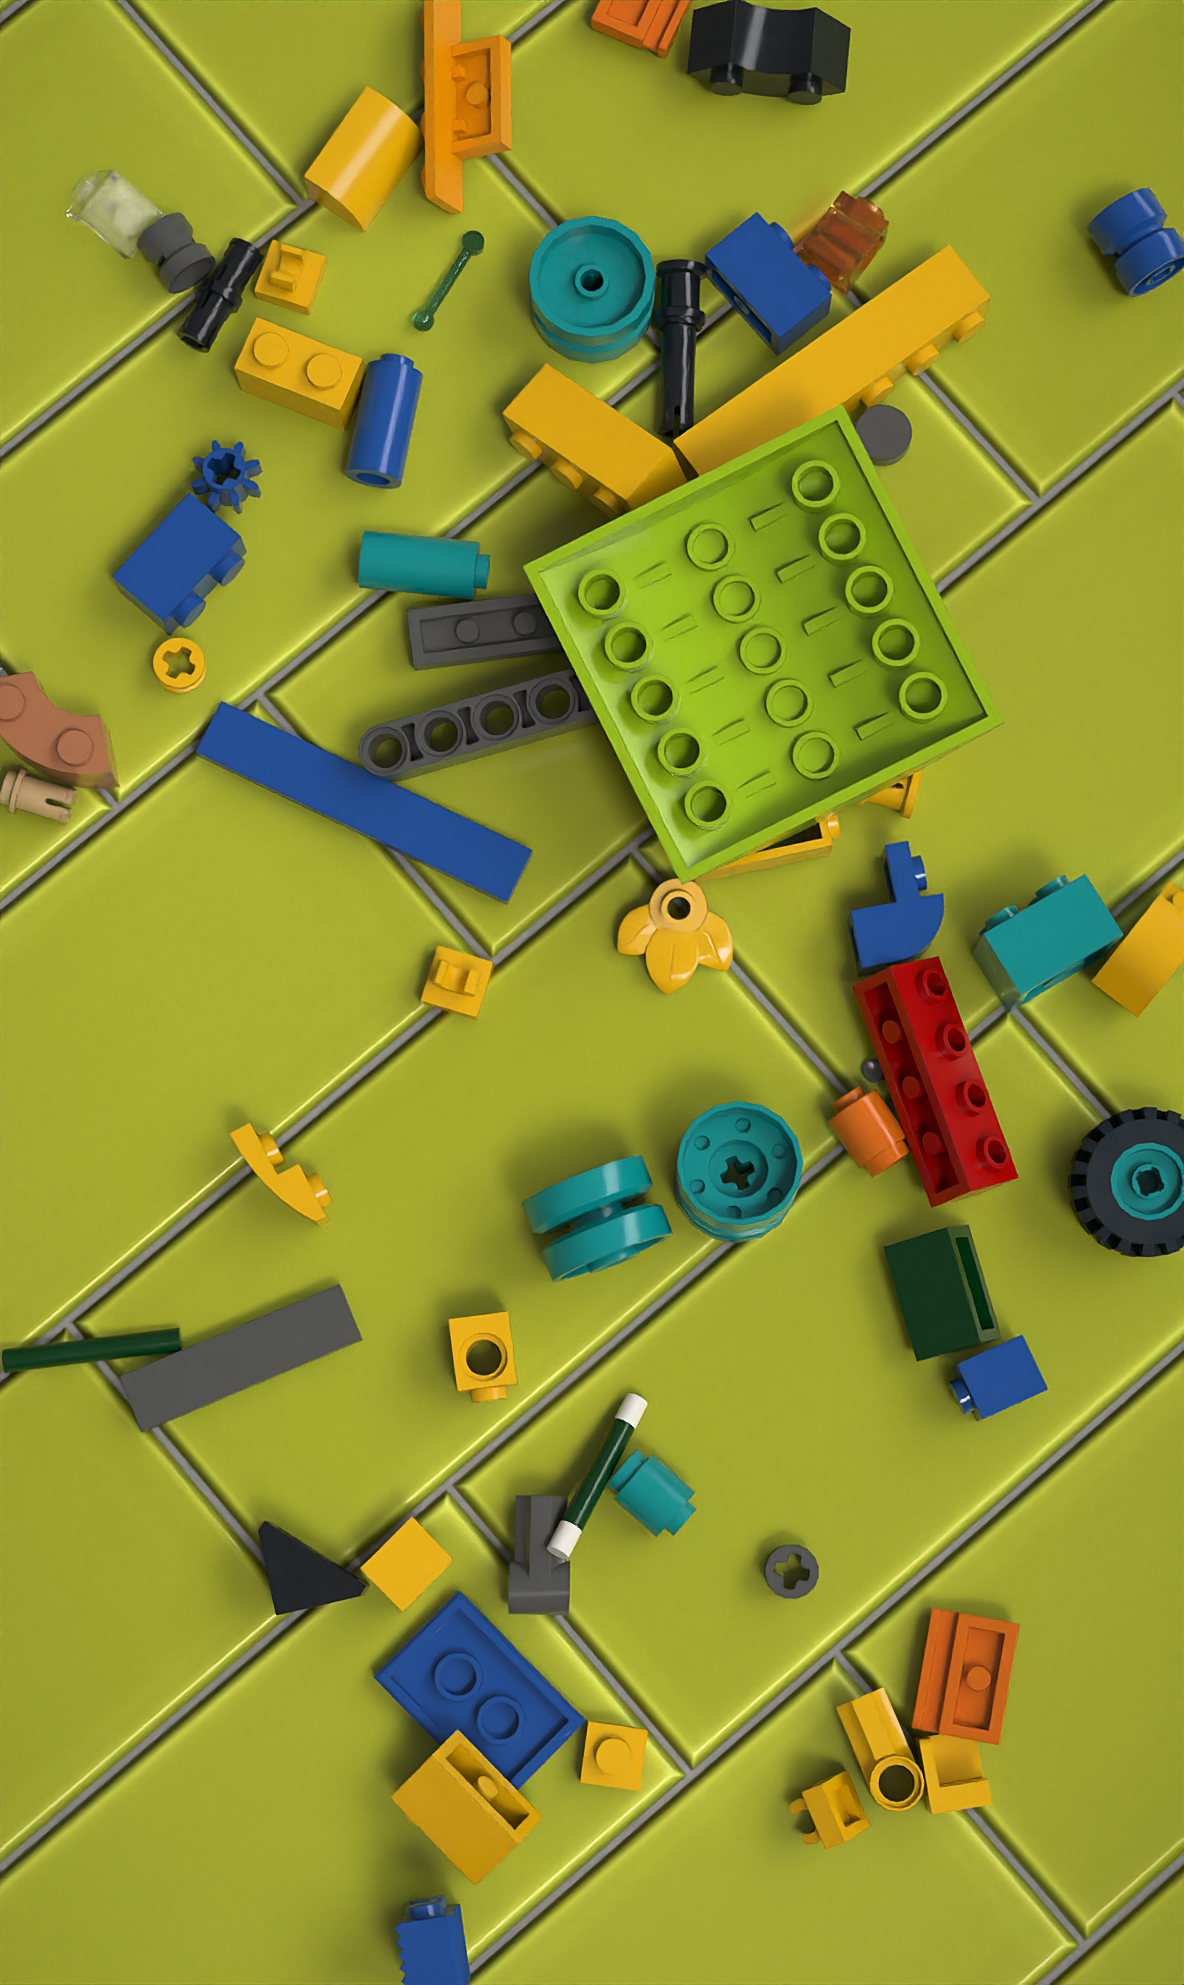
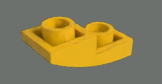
[229,1123,333,1227]

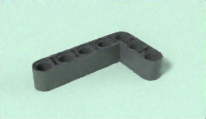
[358,668,601,782]

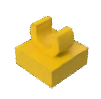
[254,239,328,315]
[420,945,494,1020]
[789,1770,871,1850]

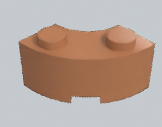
[0,671,120,789]

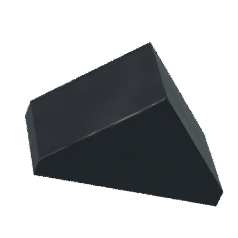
[258,1521,370,1615]

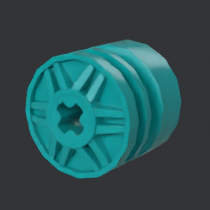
[674,1101,803,1243]

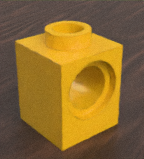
[448,1311,519,1403]

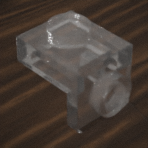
[66,169,165,259]

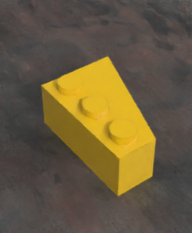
[502,363,687,520]

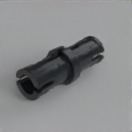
[177,237,264,353]

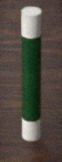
[547,1393,648,1559]

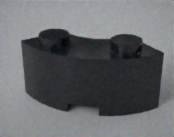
[687,0,851,105]

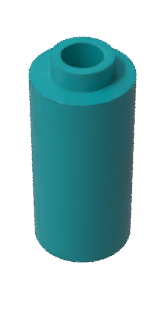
[358,530,490,599]

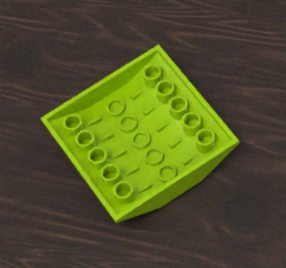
[523,404,1004,885]

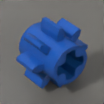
[191,440,263,514]

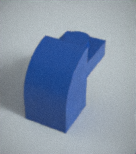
[847,841,944,977]

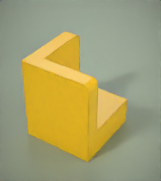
[360,1517,452,1612]
[914,1734,992,1814]

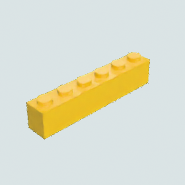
[673,244,991,481]

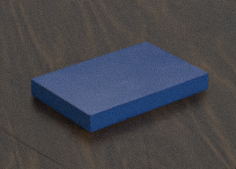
[374,1591,586,1791]

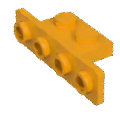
[420,0,512,214]

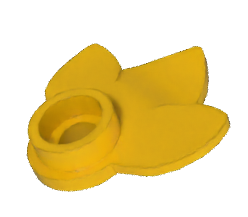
[617,877,733,994]

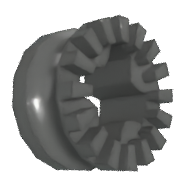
[764,1545,819,1599]

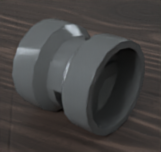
[137,212,215,294]

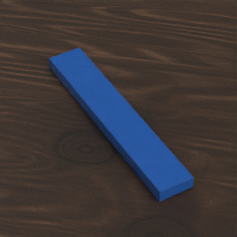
[196,701,533,905]

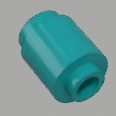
[607,1449,697,1537]

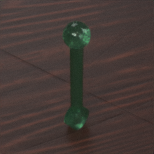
[412,231,484,332]

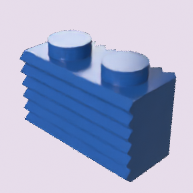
[394,1895,470,1985]

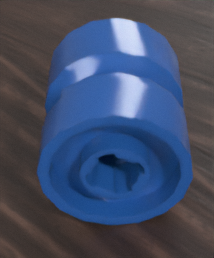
[1087,187,1184,297]

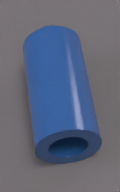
[345,354,423,489]

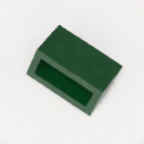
[884,1225,1002,1362]

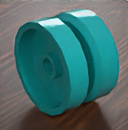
[528,216,655,364]
[522,1155,673,1283]

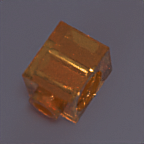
[801,190,889,295]

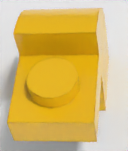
[1091,881,1184,1018]

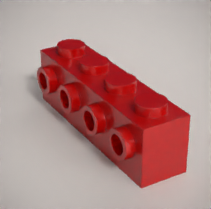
[852,956,1019,1208]

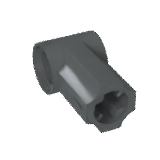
[508,1495,570,1615]

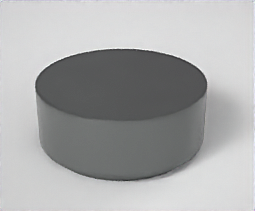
[855,405,912,466]

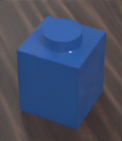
[949,1335,1048,1422]

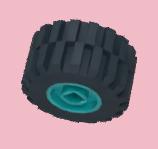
[1068,1107,1184,1257]

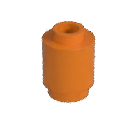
[828,1086,911,1178]

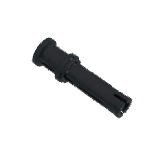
[654,259,707,438]

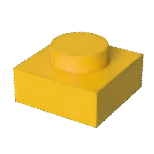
[580,1720,648,1791]

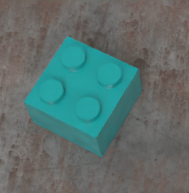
[972,874,1123,1013]

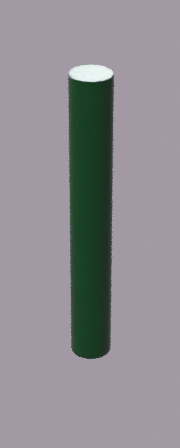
[2,1328,183,1373]

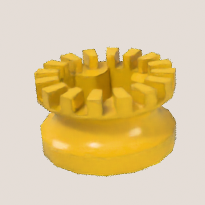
[153,637,206,694]

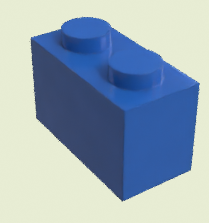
[704,212,832,357]
[112,492,247,635]

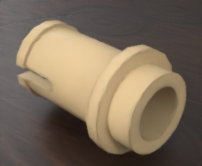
[0,768,77,825]

